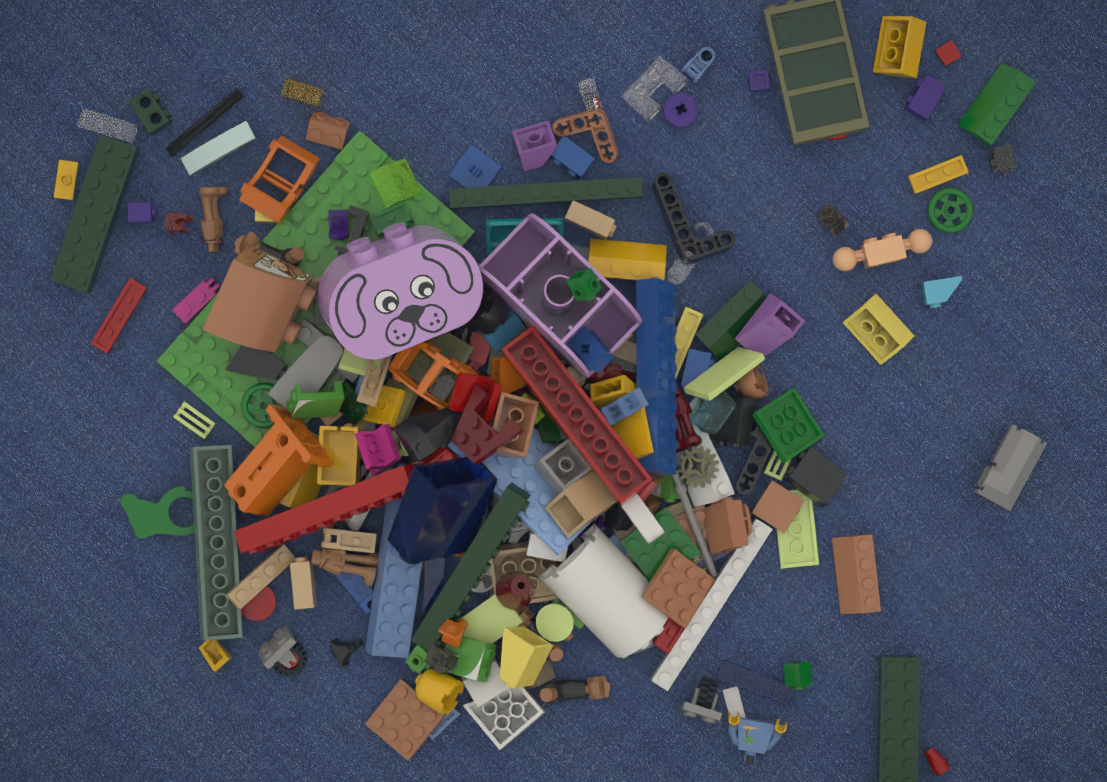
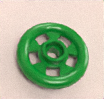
[927,188,973,233]
[241,383,285,429]

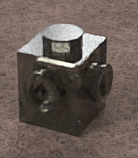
[989,145,1016,175]
[424,644,460,674]

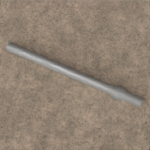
[672,469,718,578]

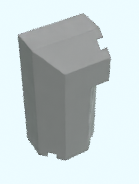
[974,425,1047,511]

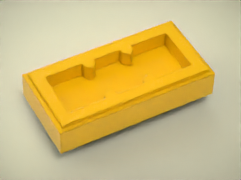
[54,160,79,201]

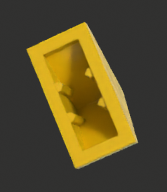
[199,640,233,672]

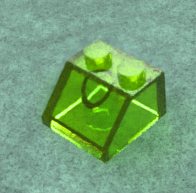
[370,158,422,209]

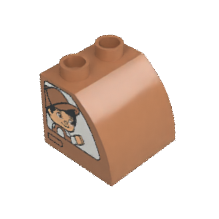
[203,245,317,352]

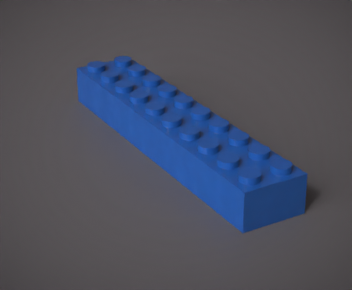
[636,278,677,476]

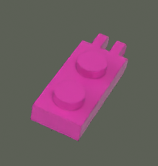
[172,277,221,324]

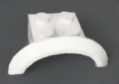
[508,530,582,562]

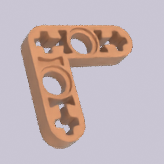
[552,108,618,163]

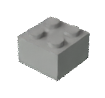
[534,439,592,496]

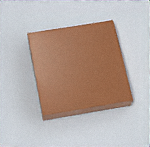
[751,480,804,533]

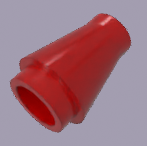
[924,747,950,776]

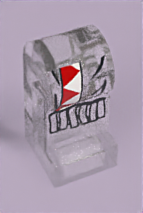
[577,77,603,115]

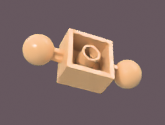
[833,229,932,271]

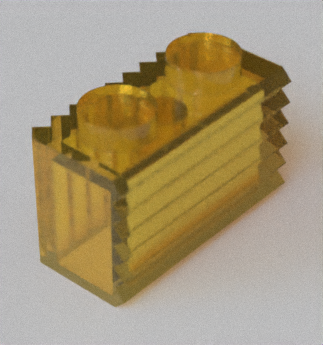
[281,77,325,109]

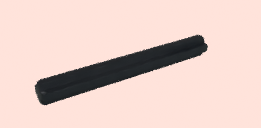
[166,88,243,156]

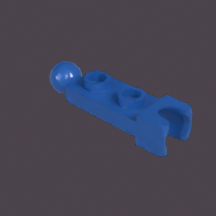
[334,562,374,614]

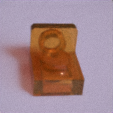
[644,494,662,515]

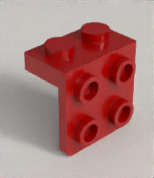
[449,373,502,421]

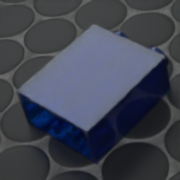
[387,457,498,565]

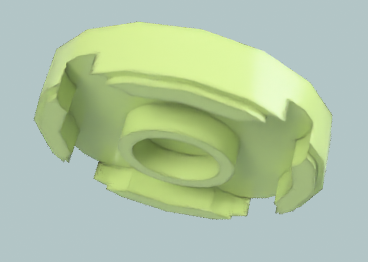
[536,603,575,642]

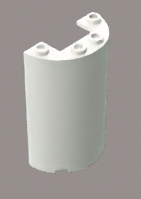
[539,524,668,658]

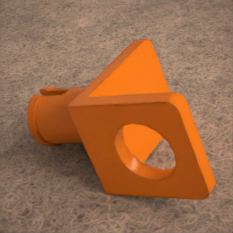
[439,618,468,648]

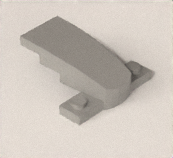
[268,318,359,412]

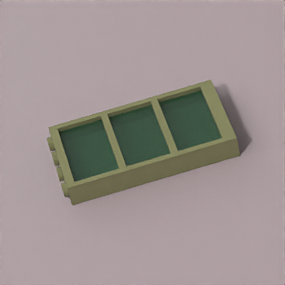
[763,0,870,146]

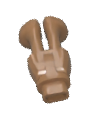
[199,187,228,252]
[311,548,378,587]

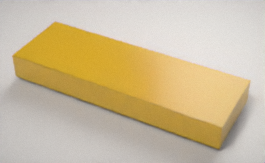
[908,155,969,194]

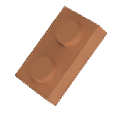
[306,112,350,150]

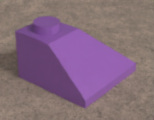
[512,120,557,171]

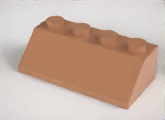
[832,533,881,614]

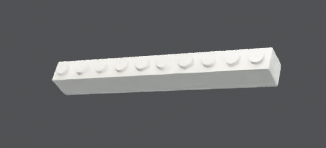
[650,518,772,691]

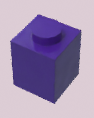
[128,202,157,224]

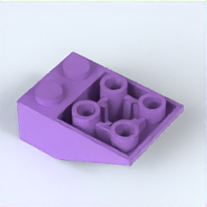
[735,294,805,357]

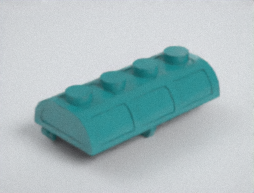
[486,218,564,257]

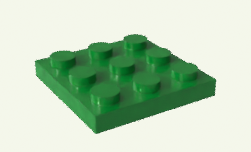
[752,388,825,463]
[620,506,701,581]

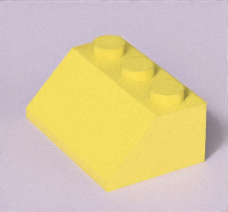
[843,294,914,365]

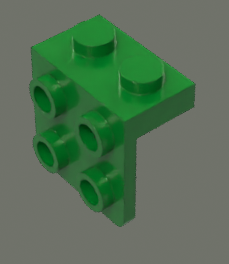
[369,201,414,238]

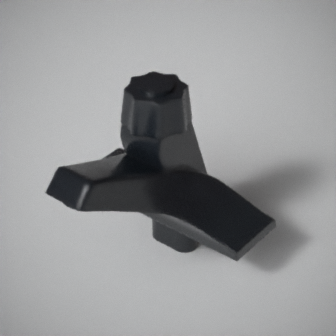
[329,638,363,668]

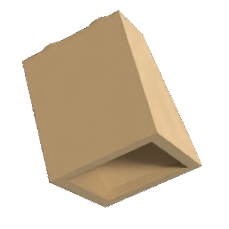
[545,471,616,538]

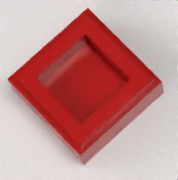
[935,40,962,67]

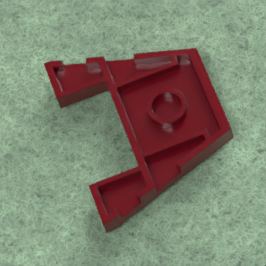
[451,384,525,465]

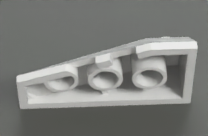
[683,421,735,507]

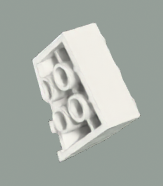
[463,687,546,750]

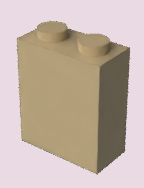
[565,201,616,240]
[290,556,317,610]

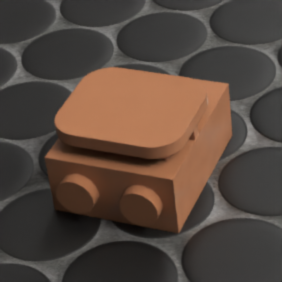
[703,497,752,554]

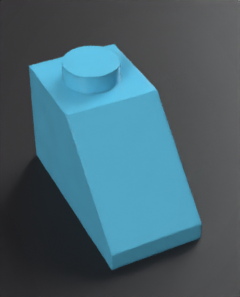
[921,276,962,308]

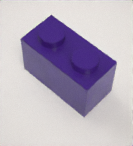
[905,74,947,121]

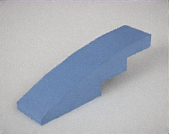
[599,388,649,425]

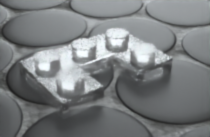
[621,55,688,122]

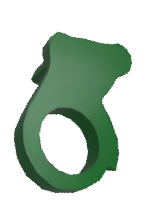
[120,486,194,539]

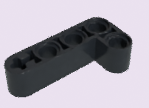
[735,418,772,495]

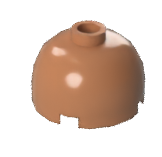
[734,364,769,400]

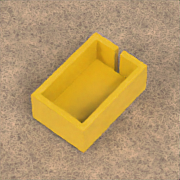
[317,426,362,486]

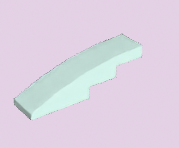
[181,121,256,175]

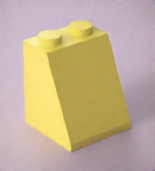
[500,625,553,689]

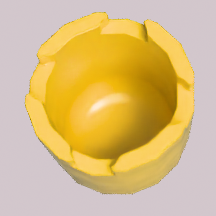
[415,668,464,715]

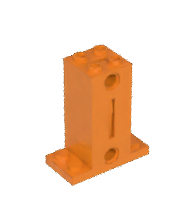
[224,404,334,516]

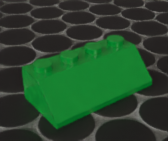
[957,63,1036,147]

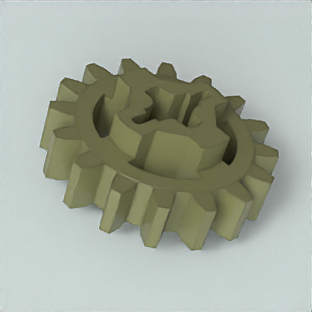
[677,446,719,488]

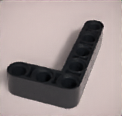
[652,172,735,264]

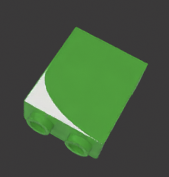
[286,381,344,419]
[440,635,496,682]

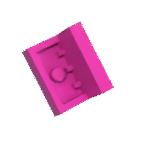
[355,424,401,476]

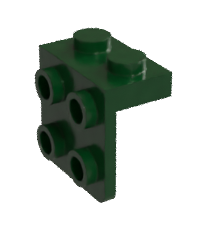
[340,382,368,426]

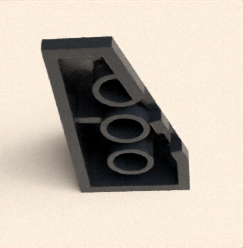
[393,407,463,461]

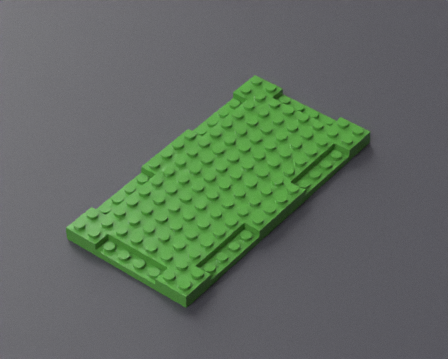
[157,130,475,447]

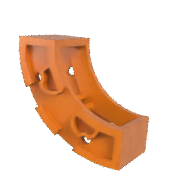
[239,136,321,224]
[388,339,478,410]

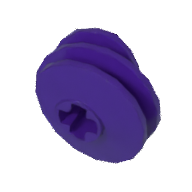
[664,93,698,128]

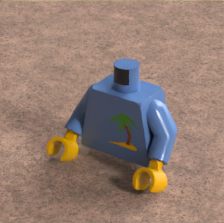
[728,712,787,763]

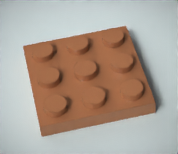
[641,548,715,629]
[365,679,445,761]

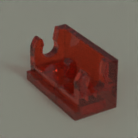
[165,212,192,234]

